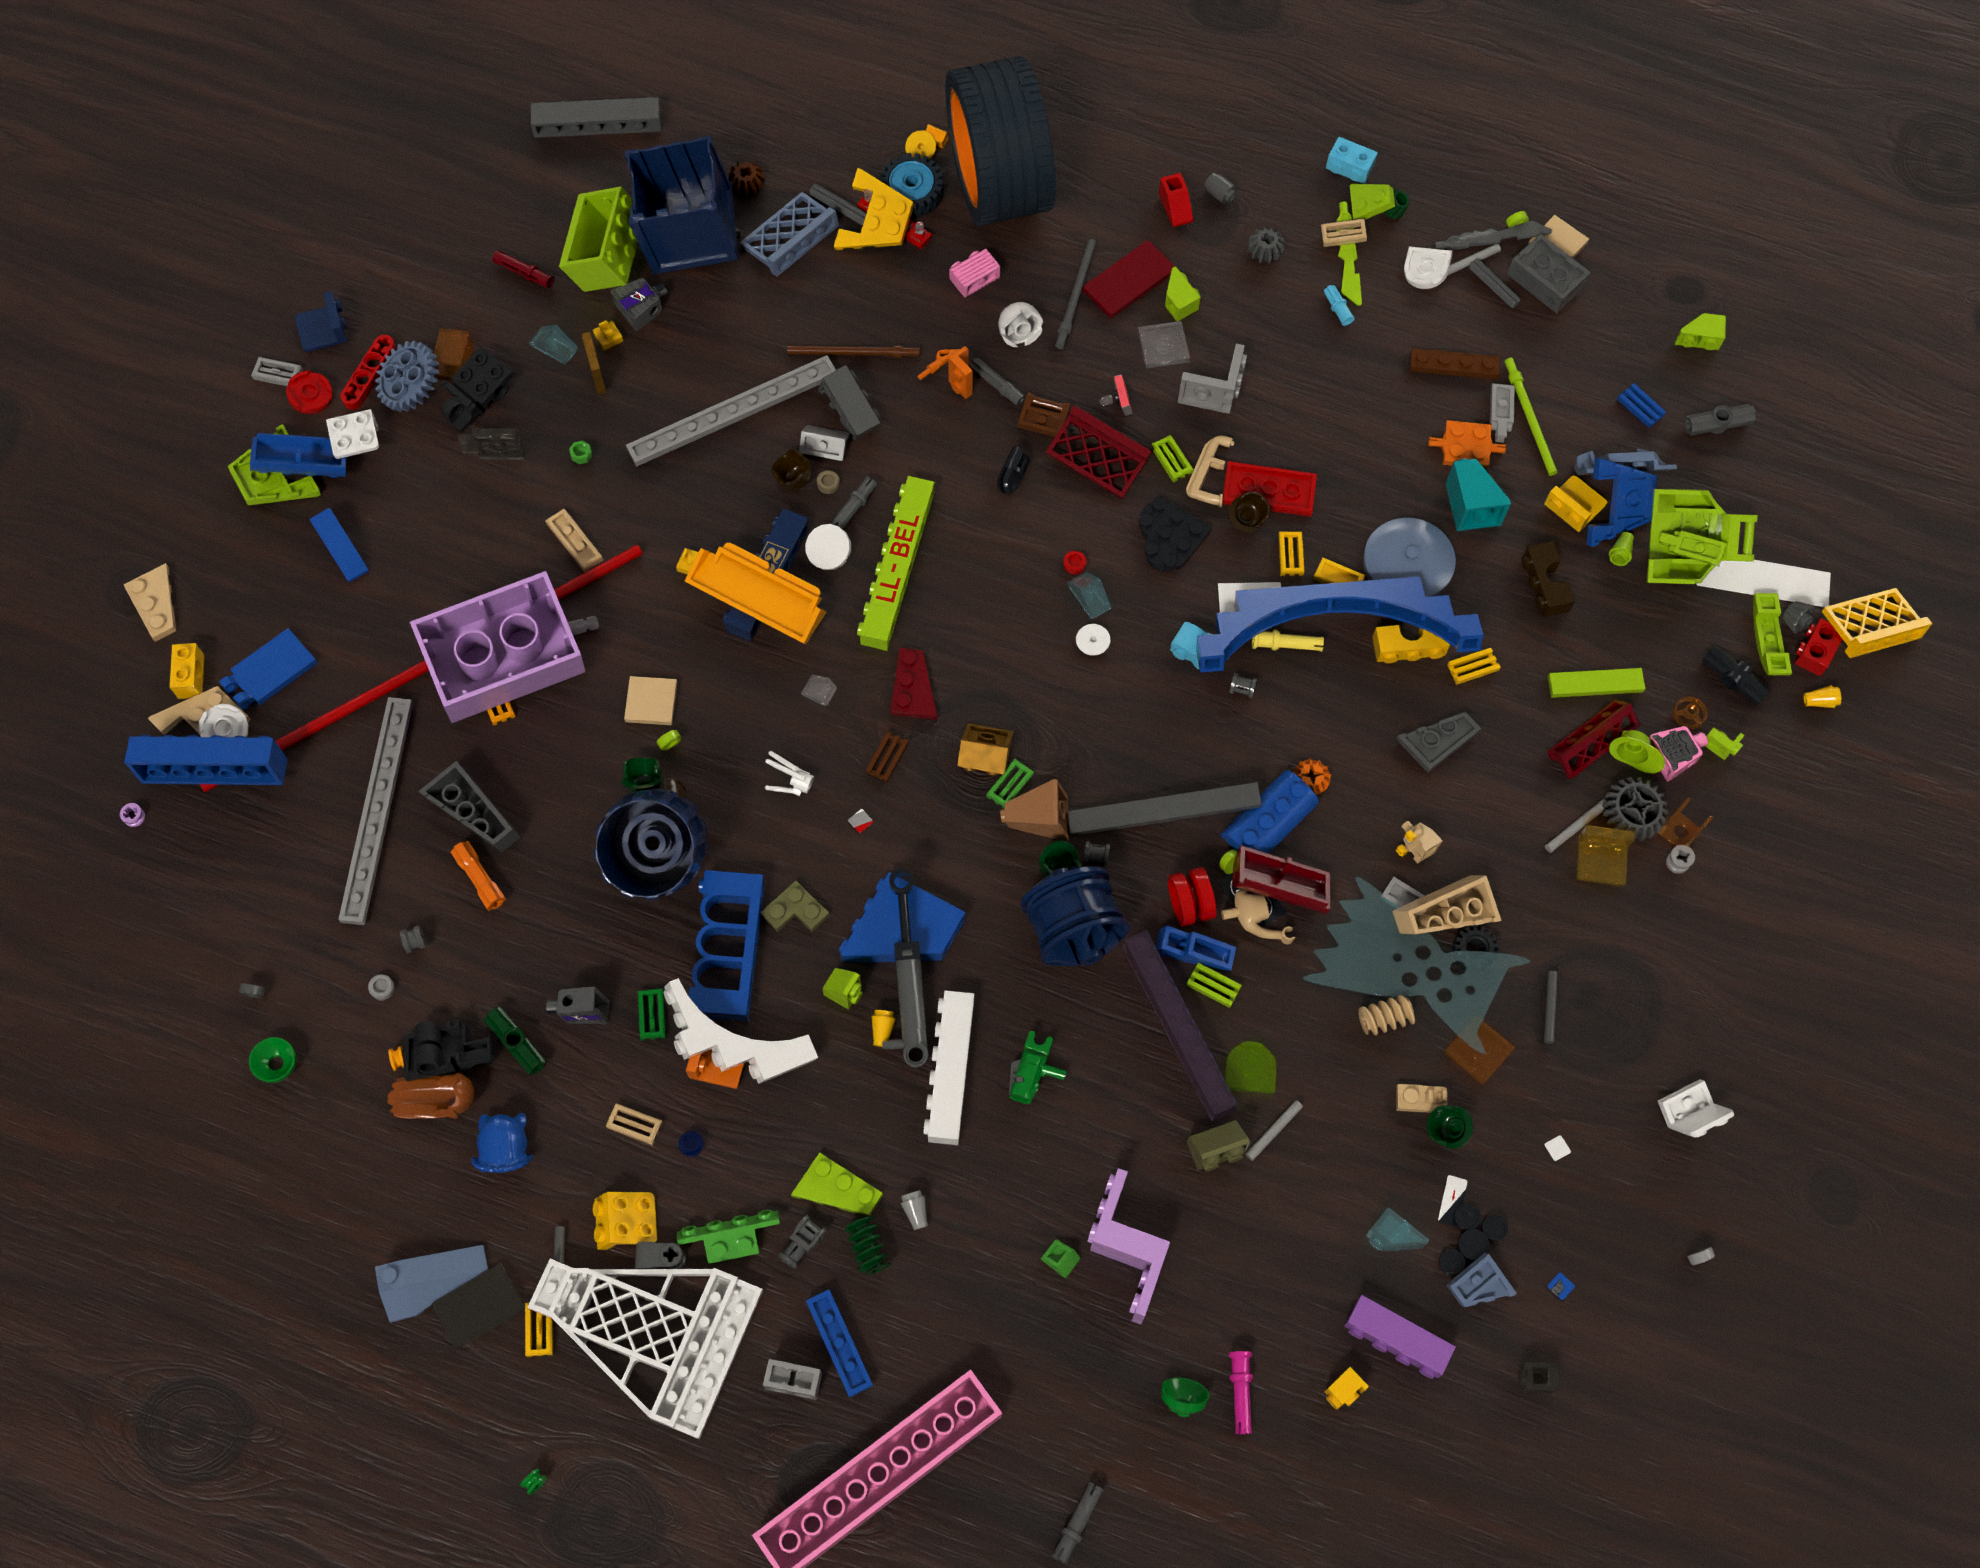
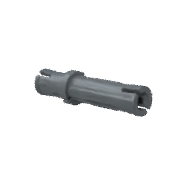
[830,476,877,530]
[1052,1482,1104,1565]

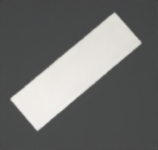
[1697,560,1831,607]

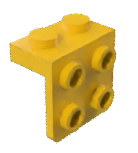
[1544,476,1607,532]
[593,1192,657,1250]

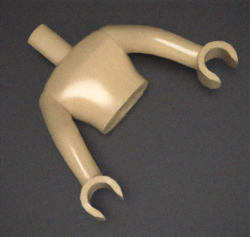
[1221,889,1295,944]

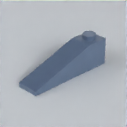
[375,1245,489,1323]

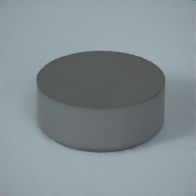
[239,983,266,998]

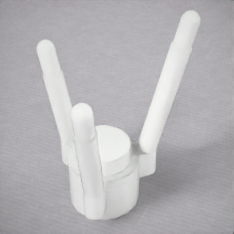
[765,751,814,796]

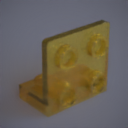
[1577,825,1635,886]

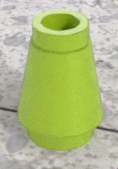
[1609,532,1634,566]

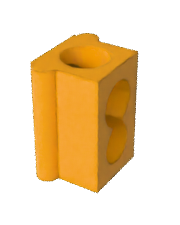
[925,124,949,149]

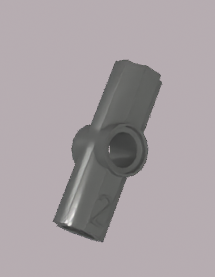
[1684,404,1756,436]

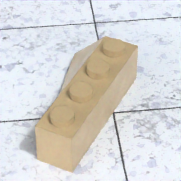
[1392,875,1502,934]

